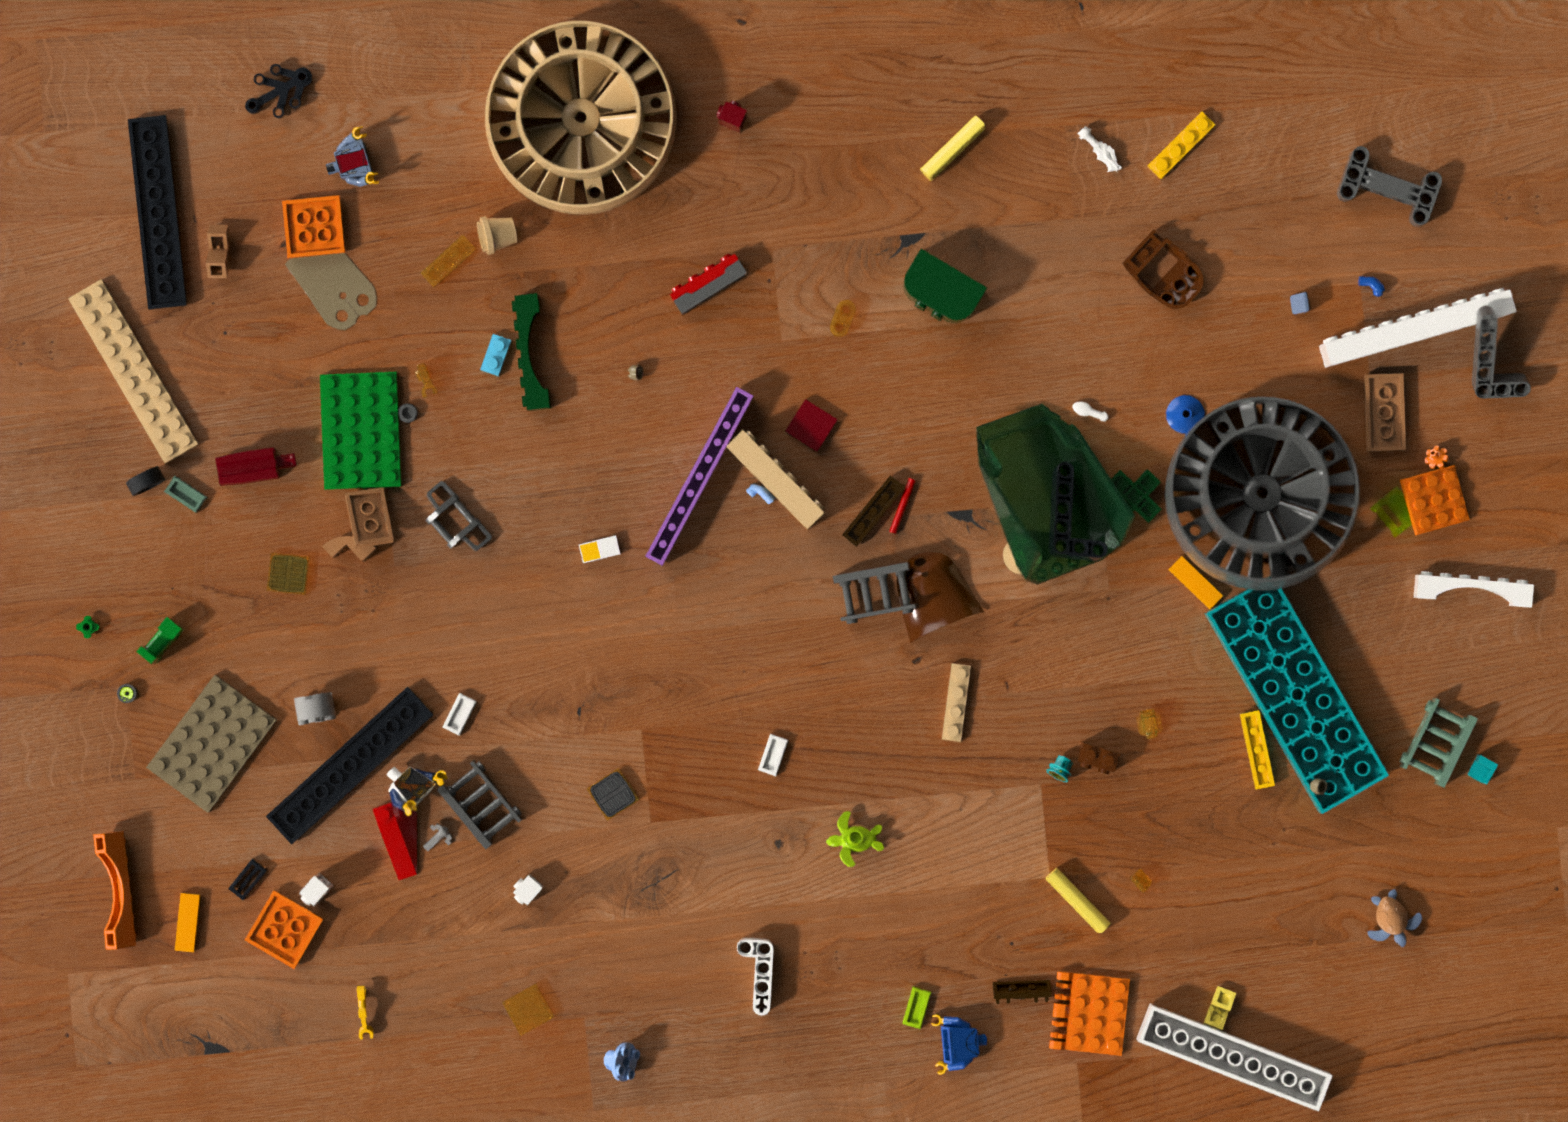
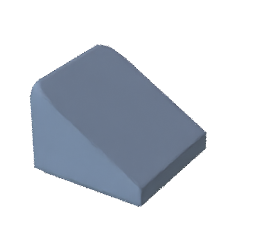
[1290,292,1310,315]

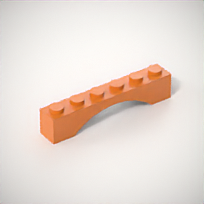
[93,831,136,950]

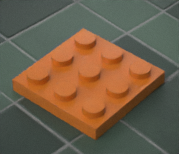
[282,195,346,259]
[1400,465,1470,535]
[245,890,324,969]

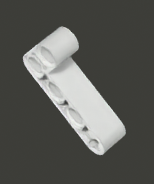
[737,938,773,1016]

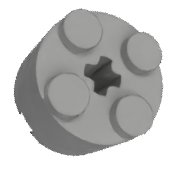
[294,692,336,725]

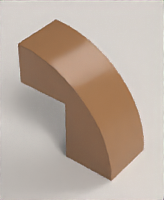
[206,224,229,278]
[322,536,378,562]

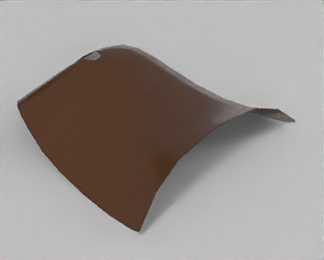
[896,552,984,643]

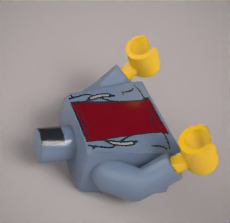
[326,126,379,187]

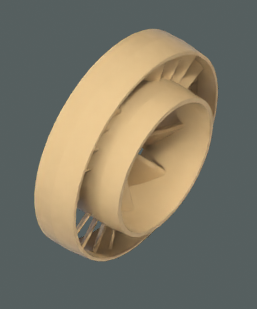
[485,21,677,215]

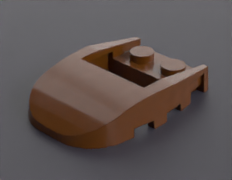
[1122,229,1204,309]

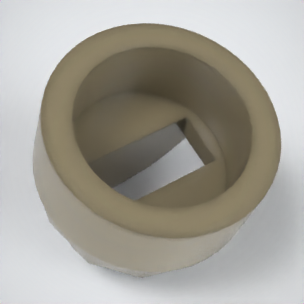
[627,365,644,380]
[1310,779,1327,795]

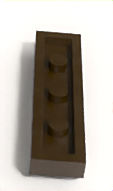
[842,475,905,547]

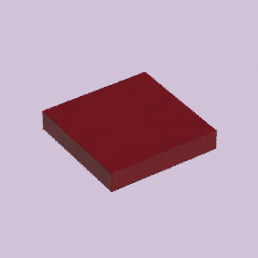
[785,399,838,452]

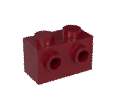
[716,100,747,133]

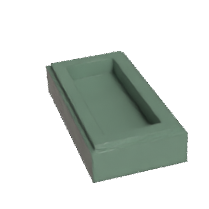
[164,476,207,513]

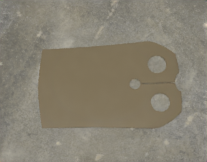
[285,253,376,330]

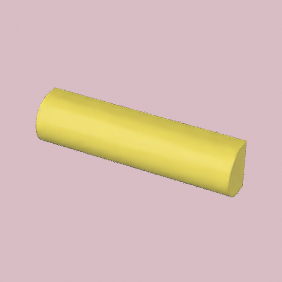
[920,116,985,181]
[1046,868,1111,933]

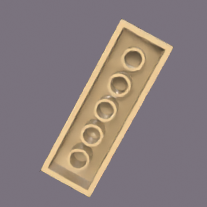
[726,430,824,530]

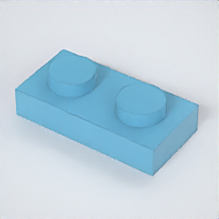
[480,334,511,377]

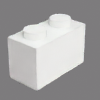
[299,873,334,906]

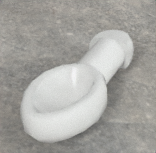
[1073,401,1109,422]

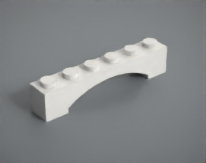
[1414,571,1534,608]

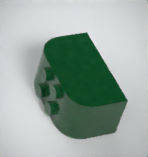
[903,249,987,323]

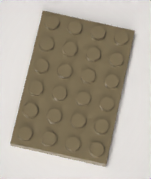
[146,675,277,813]

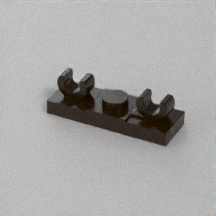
[993,980,1052,1004]

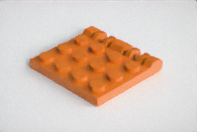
[1049,971,1130,1056]

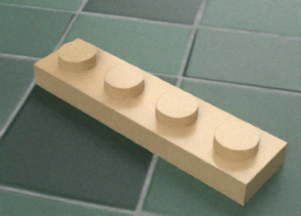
[942,663,971,742]

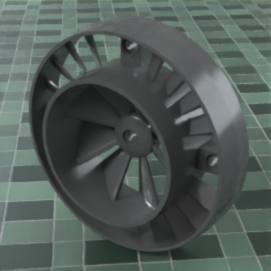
[1165,397,1360,591]

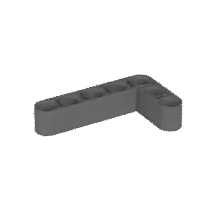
[1472,306,1531,399]

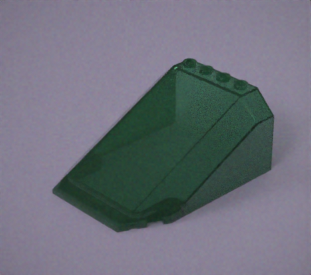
[976,404,1135,585]

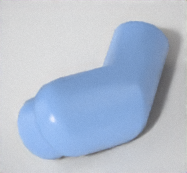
[746,484,775,504]

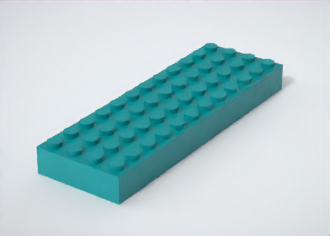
[1204,575,1389,814]

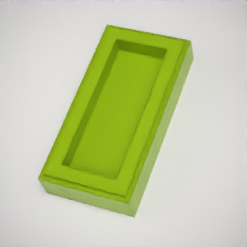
[902,987,931,1029]

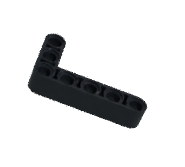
[1049,462,1108,561]

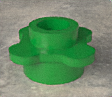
[76,616,99,639]

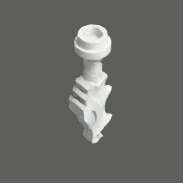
[1078,126,1122,172]

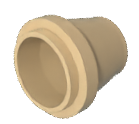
[477,216,517,255]

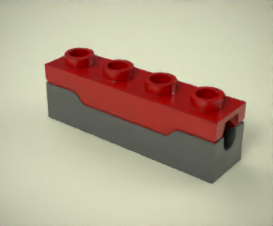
[670,253,747,315]

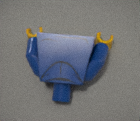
[931,1014,987,1075]

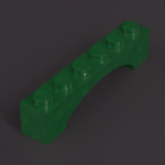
[511,293,551,411]

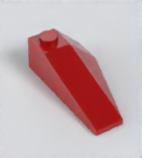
[372,802,417,880]

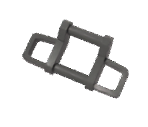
[425,481,492,551]

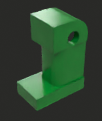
[136,617,184,664]

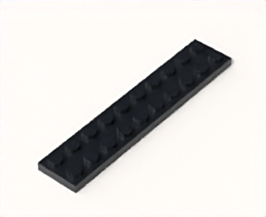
[128,115,187,310]
[266,686,434,845]

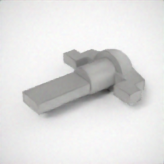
[423,823,452,851]

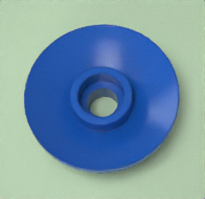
[1166,395,1204,434]

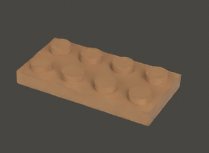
[1364,373,1406,452]

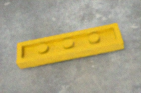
[1147,112,1215,180]
[1240,710,1275,790]

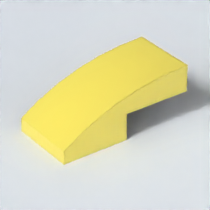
[1203,986,1236,1031]

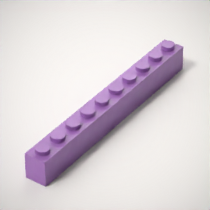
[645,387,754,566]

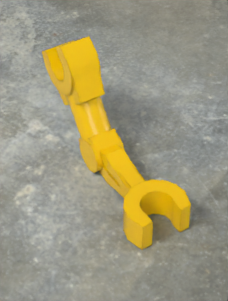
[357,986,374,1040]

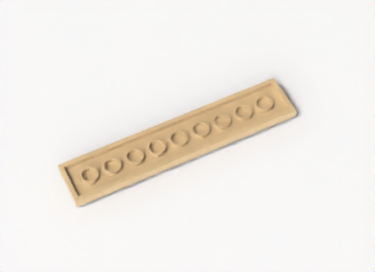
[68,279,199,464]

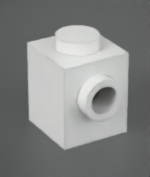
[513,874,544,905]

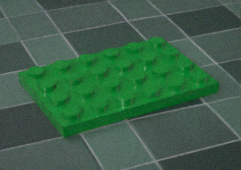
[320,372,402,490]

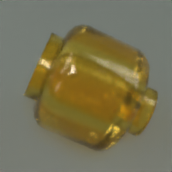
[1136,709,1163,739]

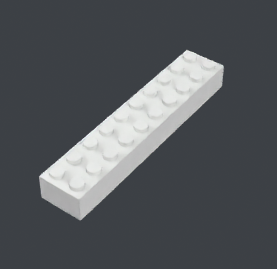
[1319,288,1517,368]
[1136,1003,1333,1111]

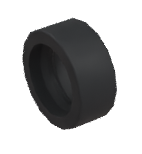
[126,466,165,496]

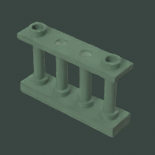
[1399,698,1478,788]

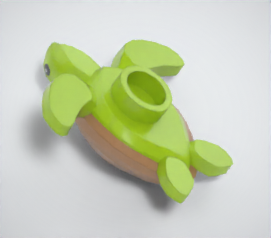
[826,811,884,867]

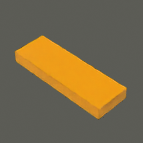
[1168,556,1223,610]
[175,893,201,952]

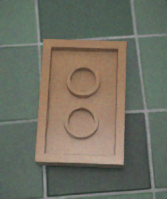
[345,487,394,548]

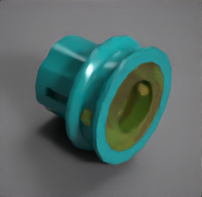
[1046,755,1073,783]

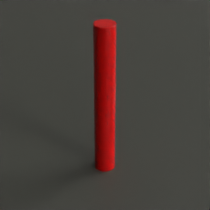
[889,478,916,534]

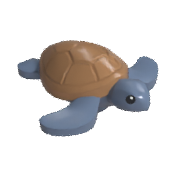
[1367,889,1422,947]

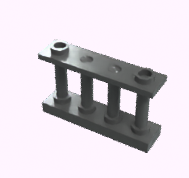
[833,562,918,624]
[437,760,523,850]

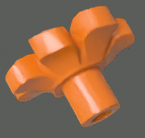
[1424,446,1449,469]

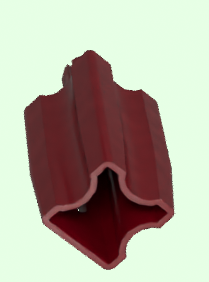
[215,447,297,486]

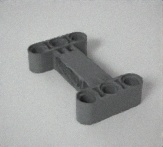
[1337,146,1442,227]

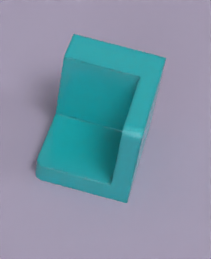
[1467,755,1498,785]

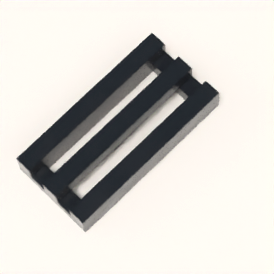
[228,858,268,900]

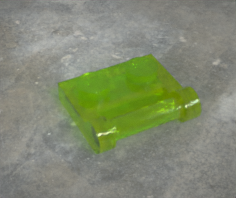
[1370,486,1412,538]

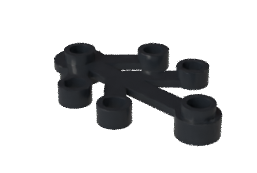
[245,64,312,119]

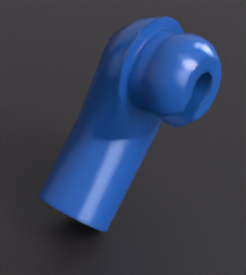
[1358,276,1385,297]

